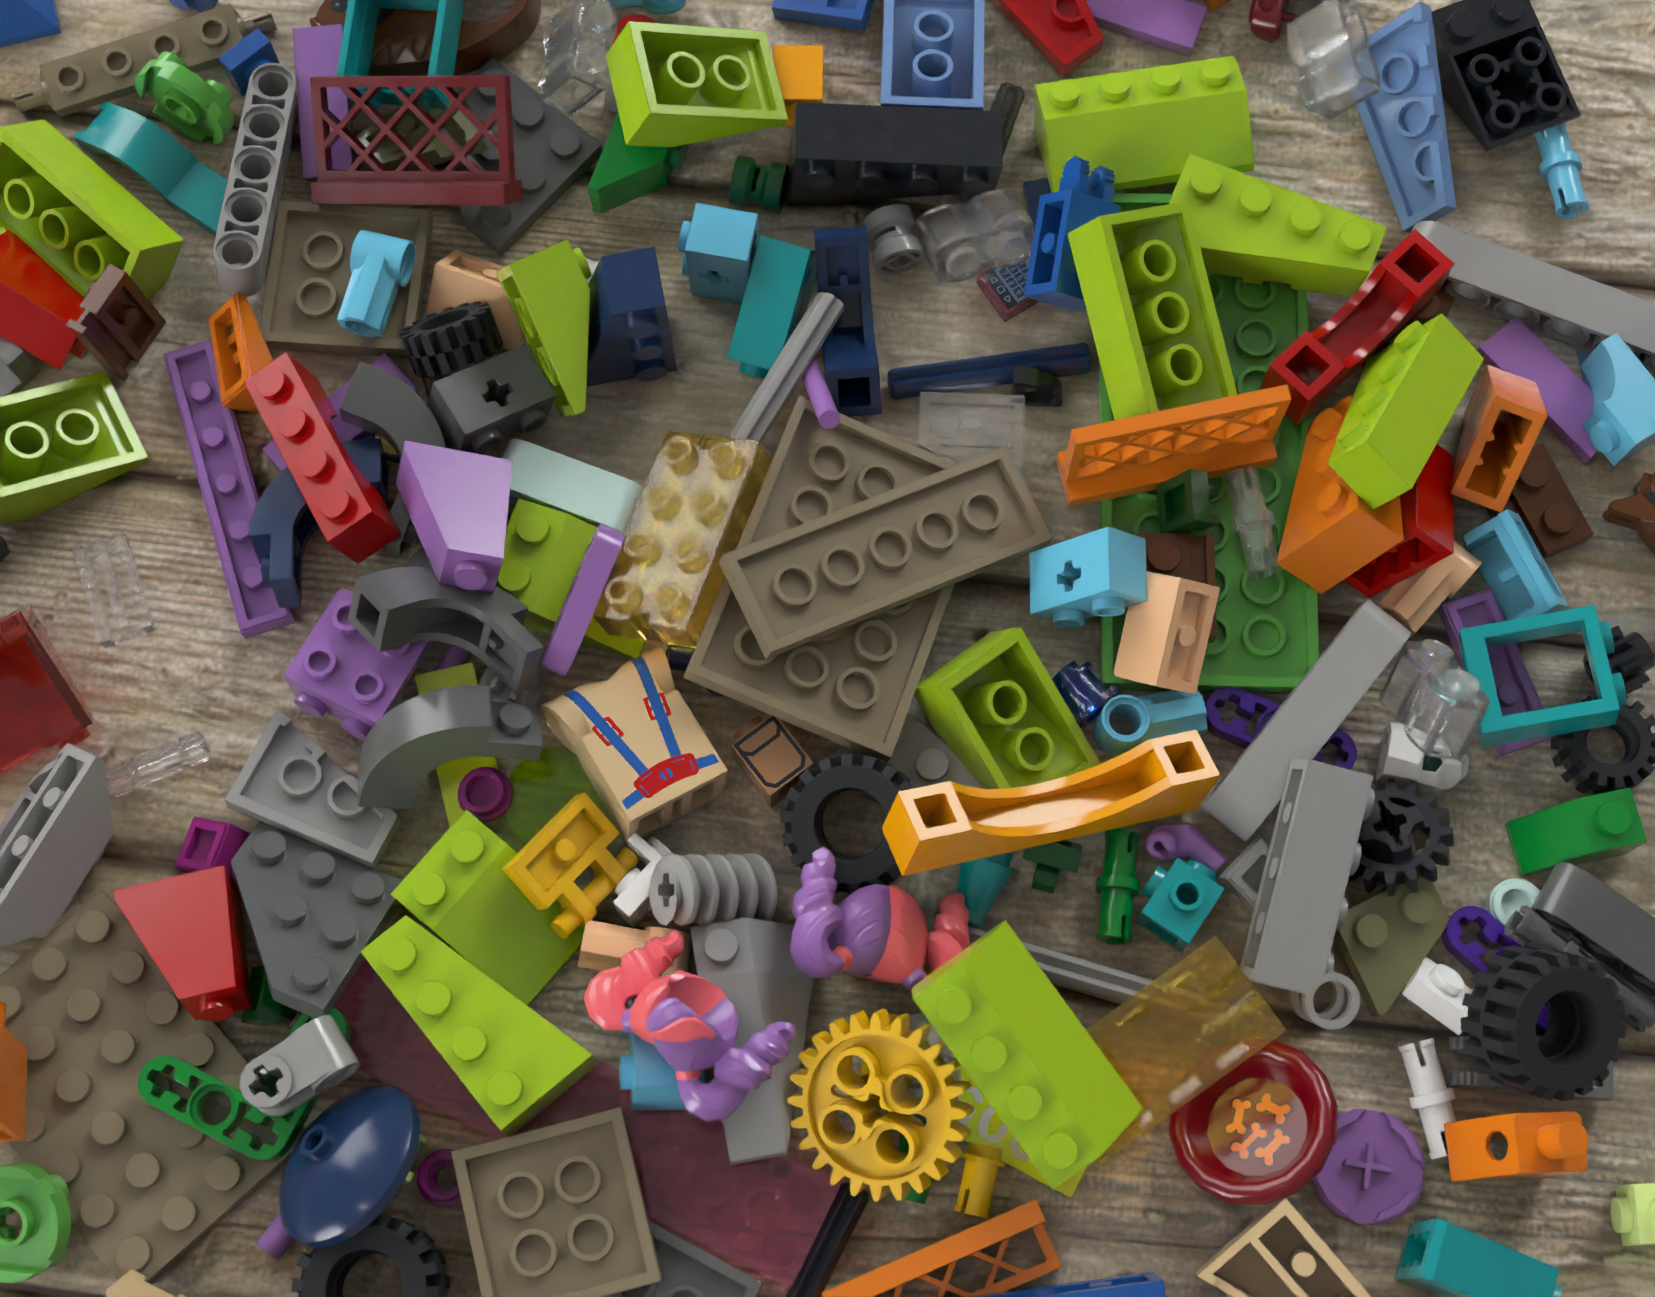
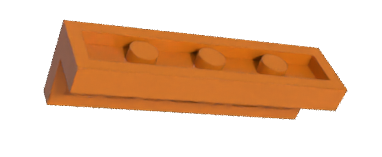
[822,1199,1062,1297]

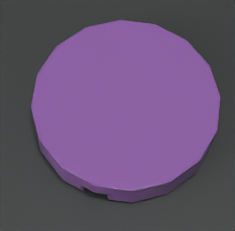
[1310,1109,1425,1225]

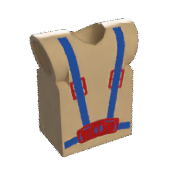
[540,646,728,846]

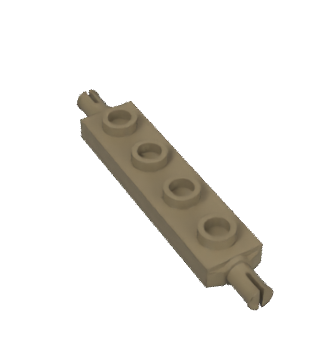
[12,3,277,117]

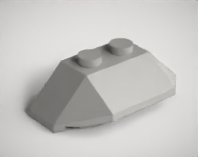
[0,743,114,949]

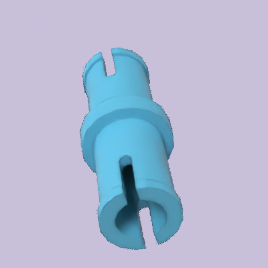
[1534,123,1589,219]

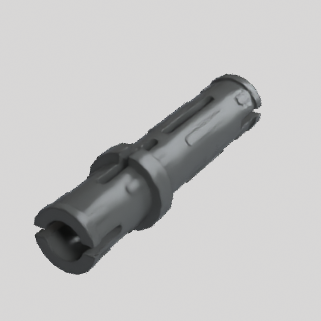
[1504,905,1655,1032]

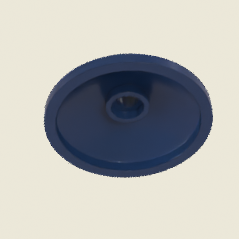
[279,1085,420,1248]

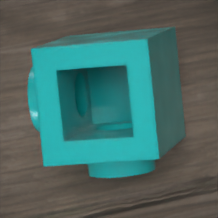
[1135,858,1225,953]

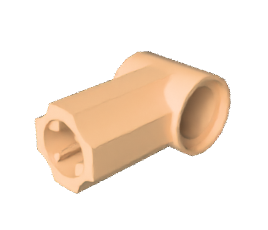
[1378,540,1482,638]
[577,920,693,977]

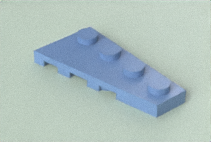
[1338,2,1456,233]

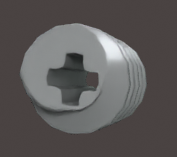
[649,853,777,926]

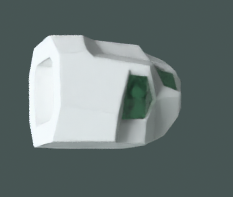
[1376,722,1470,794]

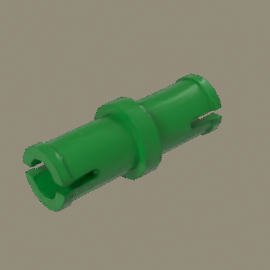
[1096,828,1140,945]

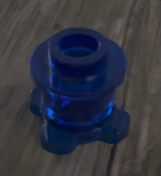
[1052,661,1121,730]

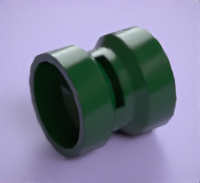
[729,155,790,215]

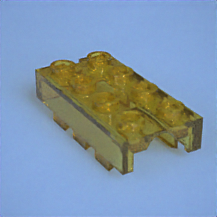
[593,431,772,648]
[1087,936,1287,1166]

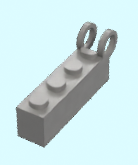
[1238,757,1375,1030]

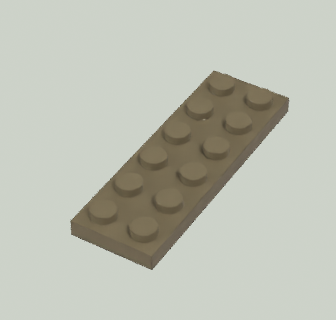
[718,446,1053,659]

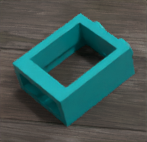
[336,0,465,112]
[1459,605,1627,748]

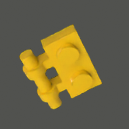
[502,792,639,939]

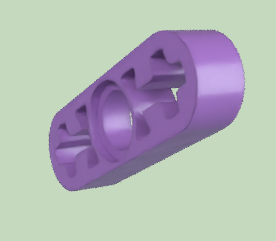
[539,524,625,676]

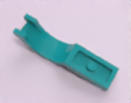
[73,101,253,236]

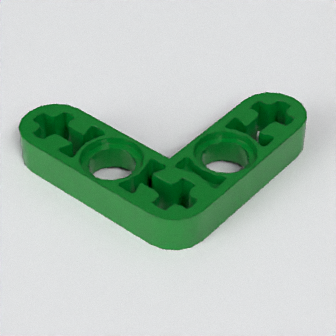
[138,1008,351,1162]

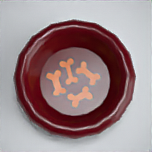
[1169,1039,1338,1205]

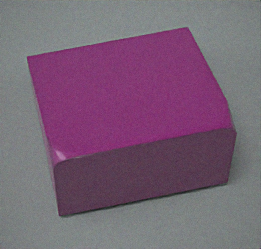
[174,817,250,879]

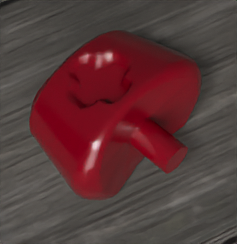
[1248,0,1296,43]

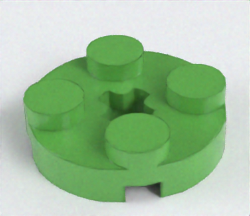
[135,51,234,145]
[0,1162,71,1283]

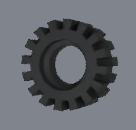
[400,301,503,377]
[1550,695,1655,795]

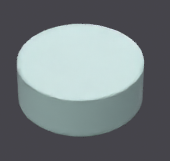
[1484,878,1540,927]

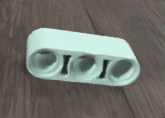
[502,439,649,542]

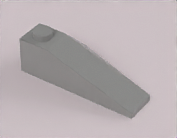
[690,917,814,1165]

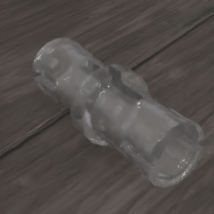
[1224,466,1283,579]

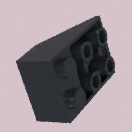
[1431,0,1581,151]

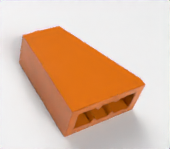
[1450,364,1548,512]

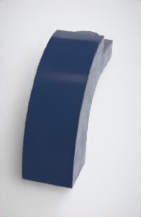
[814,226,882,417]
[249,438,389,608]

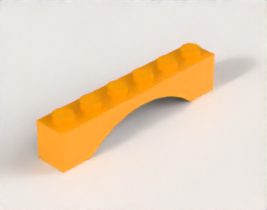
[882,730,1220,876]

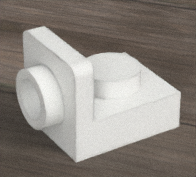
[613,832,673,928]
[1402,957,1474,1035]

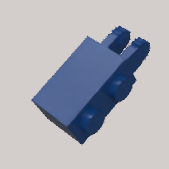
[1024,156,1121,312]

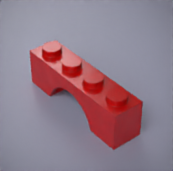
[1259,229,1455,425]
[244,352,401,564]

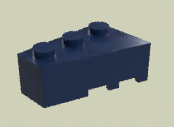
[587,247,677,387]

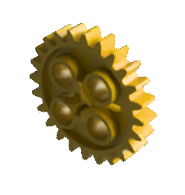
[787,1009,974,1201]

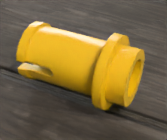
[954,1142,1005,1219]

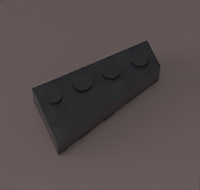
[789,102,1003,206]

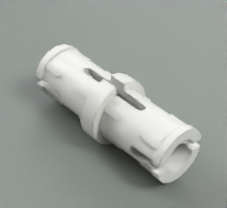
[1398,1038,1457,1159]

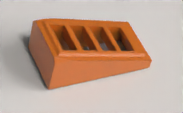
[208,293,273,414]

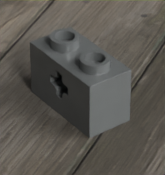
[427,344,556,454]

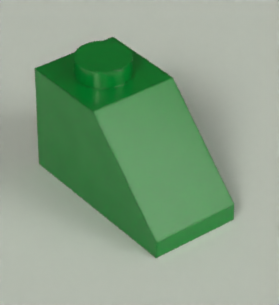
[588,113,688,213]
[1505,788,1647,877]

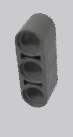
[1531,862,1655,998]

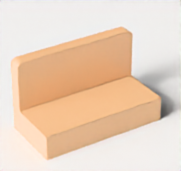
[426,249,525,350]
[1114,571,1220,694]

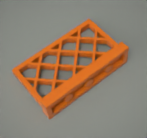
[1056,384,1292,508]

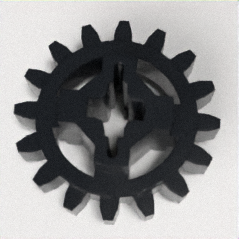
[1348,778,1454,896]

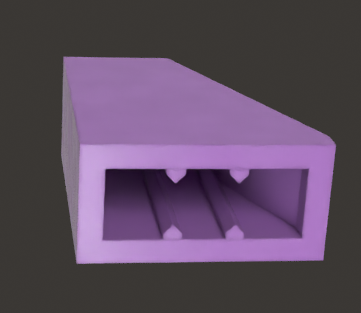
[396,440,513,593]

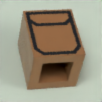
[730,715,814,808]

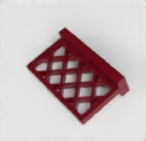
[310,75,523,205]

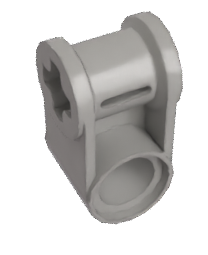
[239,1015,360,1116]

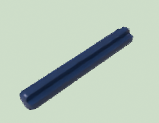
[887,343,1092,400]

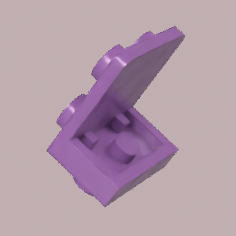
[283,589,431,741]

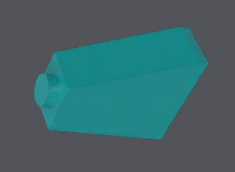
[727,235,817,379]
[1394,1218,1562,1297]

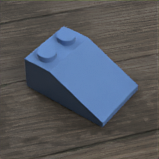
[880,0,985,111]

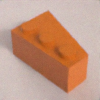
[1276,395,1404,594]

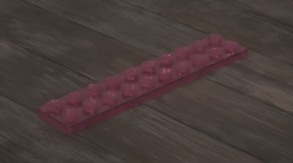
[286,958,843,1289]

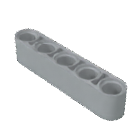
[213,63,298,297]
[1201,599,1412,841]

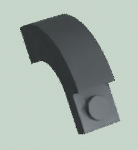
[340,361,446,555]
[348,566,544,695]
[358,685,543,810]

